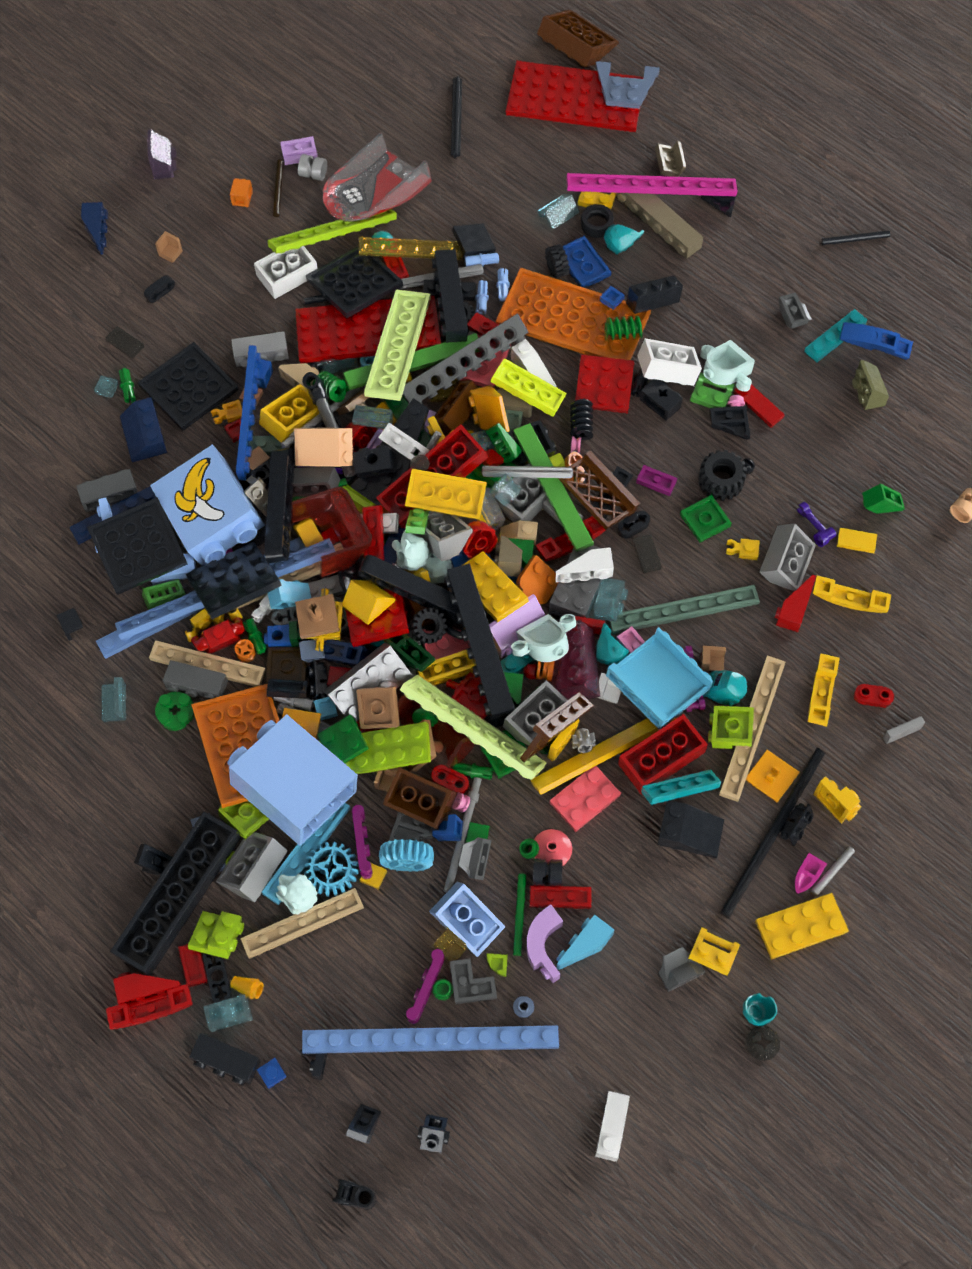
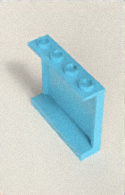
[606,627,713,730]

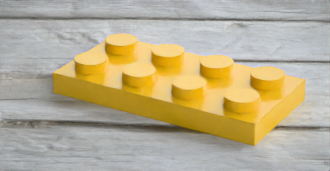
[405,469,487,520]
[461,551,529,623]
[755,893,849,960]

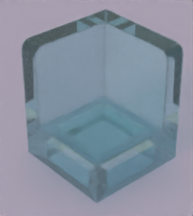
[489,473,521,506]

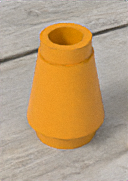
[230,976,263,999]

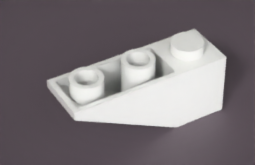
[555,548,614,583]

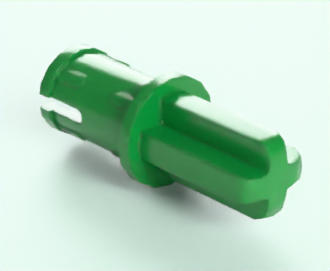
[119,368,136,403]
[243,618,267,655]
[453,762,493,780]

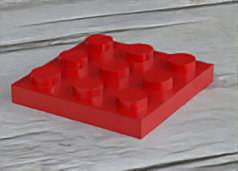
[575,355,634,414]
[345,589,410,647]

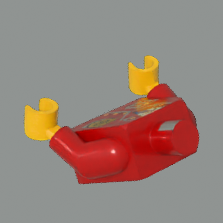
[185,608,244,654]

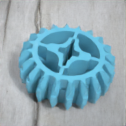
[379,839,434,872]
[304,841,359,897]

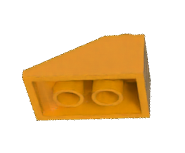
[468,385,510,432]

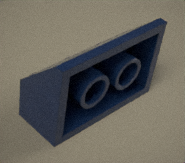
[120,397,167,462]

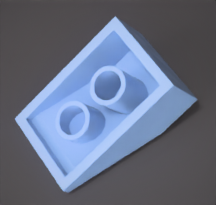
[429,882,505,957]

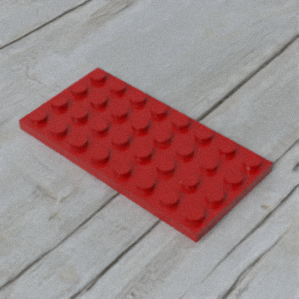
[506,61,644,132]
[296,296,441,364]

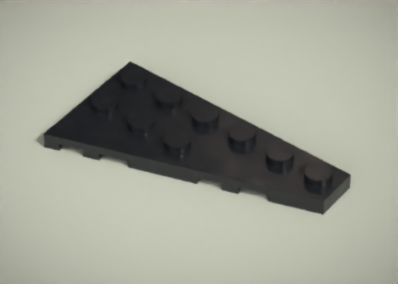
[350,398,429,506]

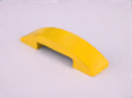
[813,575,891,613]
[807,654,840,726]

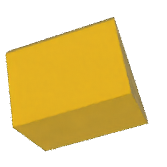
[342,580,396,625]

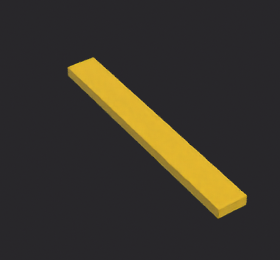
[531,717,676,795]

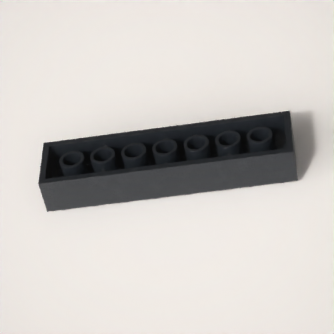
[110,811,241,976]

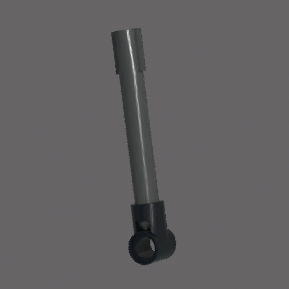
[302,372,356,478]

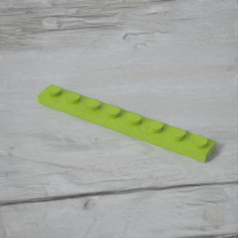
[268,209,397,254]

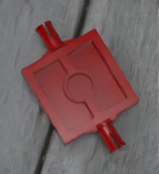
[446,672,487,719]

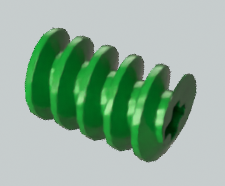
[604,316,642,340]
[312,371,347,402]

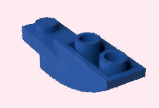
[839,322,913,360]

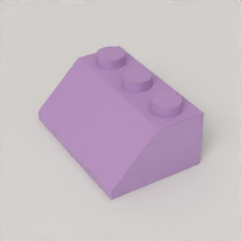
[489,594,545,658]

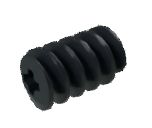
[570,399,593,441]

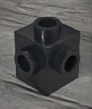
[417,1114,450,1153]

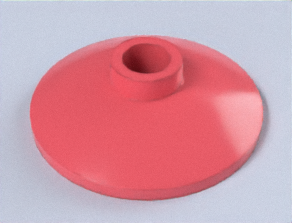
[534,829,572,866]

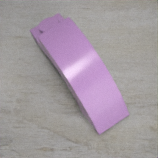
[527,905,563,983]

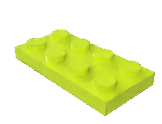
[490,358,567,417]

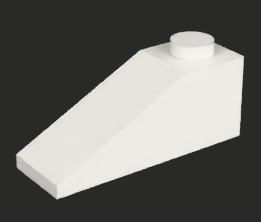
[511,339,556,387]
[595,1091,630,1162]

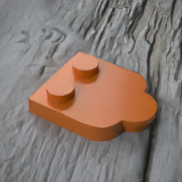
[516,555,558,604]

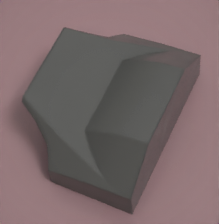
[778,293,812,329]
[458,837,492,880]
[658,947,705,992]

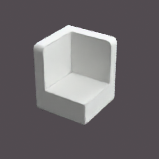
[595,673,621,704]

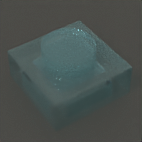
[94,376,119,398]

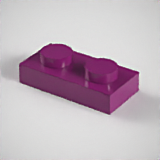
[636,465,678,496]

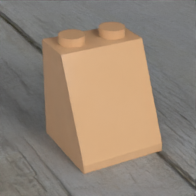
[294,428,353,467]

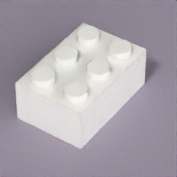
[254,246,318,299]
[637,338,702,386]

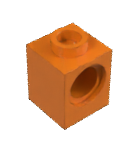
[230,178,253,207]

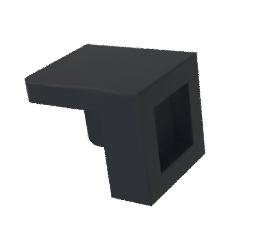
[56,608,83,641]

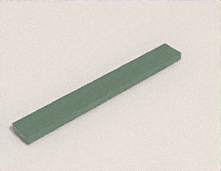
[607,585,760,635]

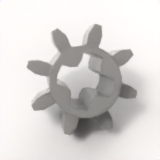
[571,728,596,753]

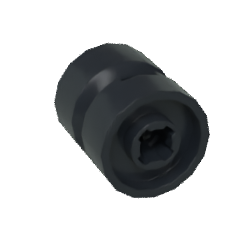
[533,858,562,886]

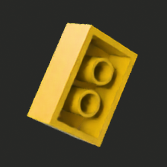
[259,384,320,443]

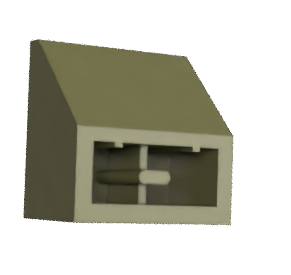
[852,360,889,410]

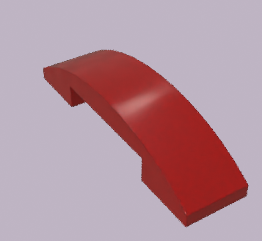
[535,516,606,561]
[106,984,193,1030]

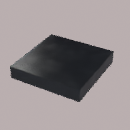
[452,223,496,256]

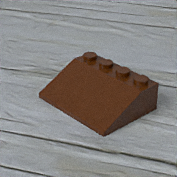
[537,9,619,67]

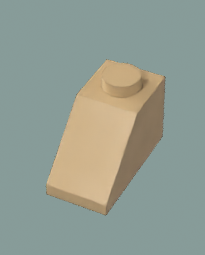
[279,363,319,389]
[499,520,538,549]

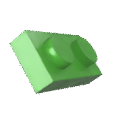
[405,509,429,535]

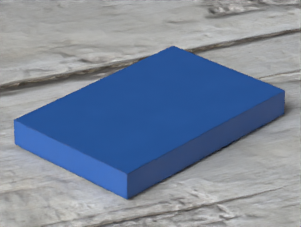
[563,236,611,288]

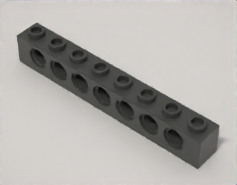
[402,314,528,404]

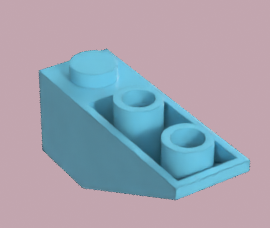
[556,915,615,970]

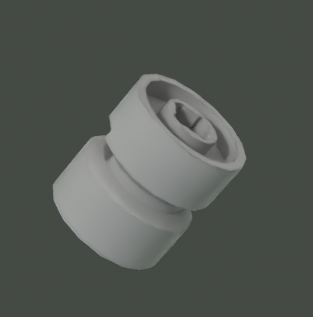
[298,154,327,181]

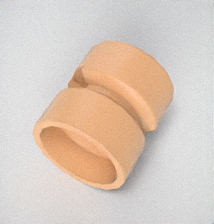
[950,488,972,523]

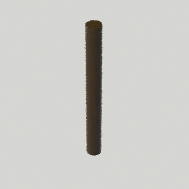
[273,159,284,217]

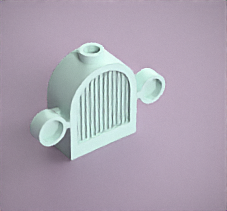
[700,340,755,391]
[511,614,576,662]

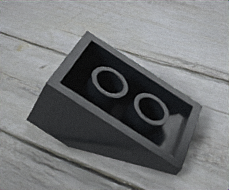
[657,800,724,858]

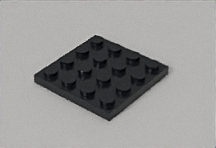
[306,244,403,318]
[138,342,239,431]
[87,497,188,595]
[186,542,282,620]

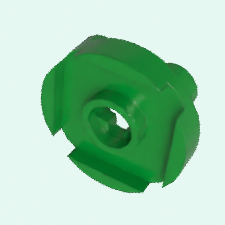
[155,692,195,731]

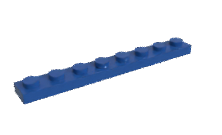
[236,345,261,480]

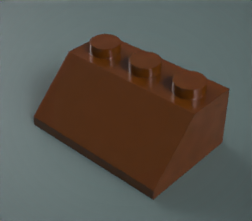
[383,767,458,829]

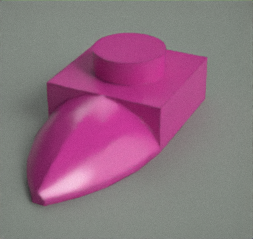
[795,853,827,894]

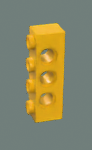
[417,650,474,686]

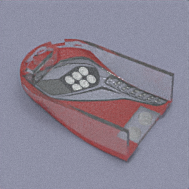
[323,133,432,221]

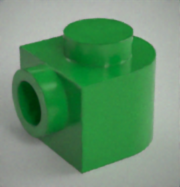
[412,707,438,727]

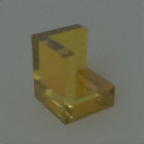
[434,928,467,961]

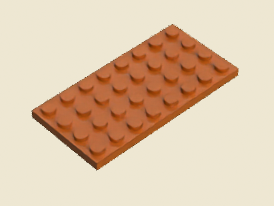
[495,268,651,360]

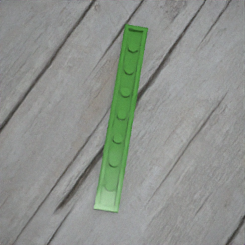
[343,333,480,390]
[513,423,594,552]

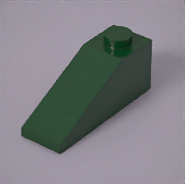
[384,634,436,672]

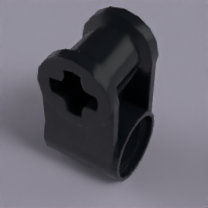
[332,1179,377,1210]

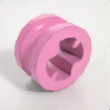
[571,436,581,453]
[452,792,470,812]

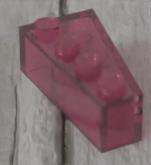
[556,620,600,700]

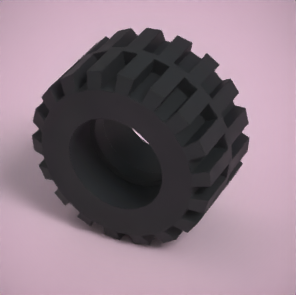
[698,450,747,501]

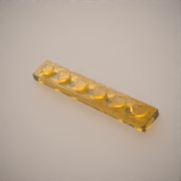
[358,237,463,260]

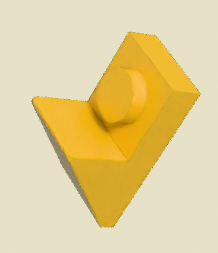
[293,518,324,548]
[190,609,225,633]

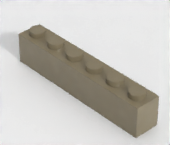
[617,193,703,259]

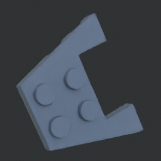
[596,61,660,109]

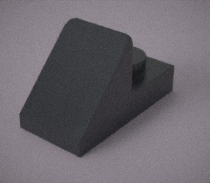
[134,844,173,876]
[300,1049,328,1081]
[346,1104,381,1144]

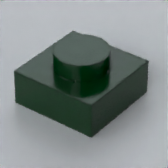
[289,621,301,647]

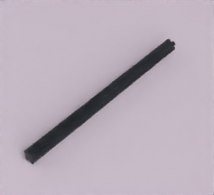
[721,748,826,919]

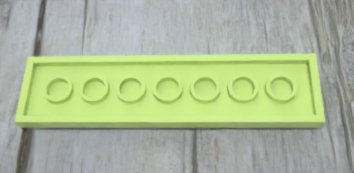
[364,290,431,401]
[400,675,547,780]

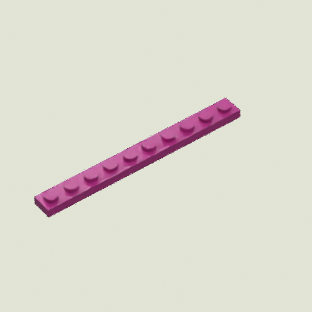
[566,173,737,196]

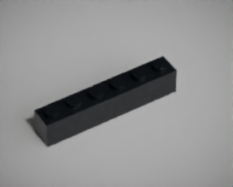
[431,249,468,343]

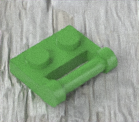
[690,372,735,408]

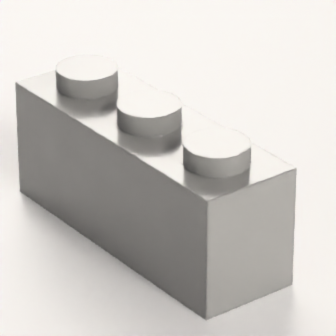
[231,331,289,367]

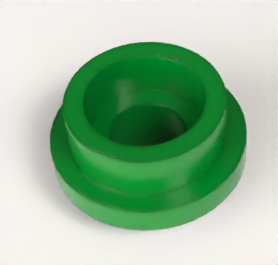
[519,838,539,859]

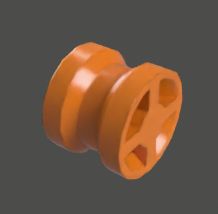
[235,639,256,663]

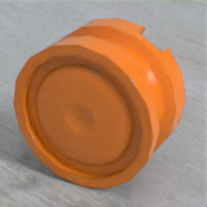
[536,661,555,682]

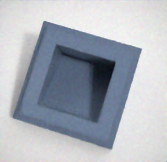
[299,640,325,663]

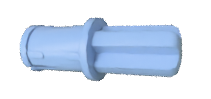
[464,253,499,267]
[496,268,510,301]
[475,280,489,315]

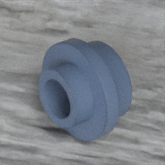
[513,996,534,1018]

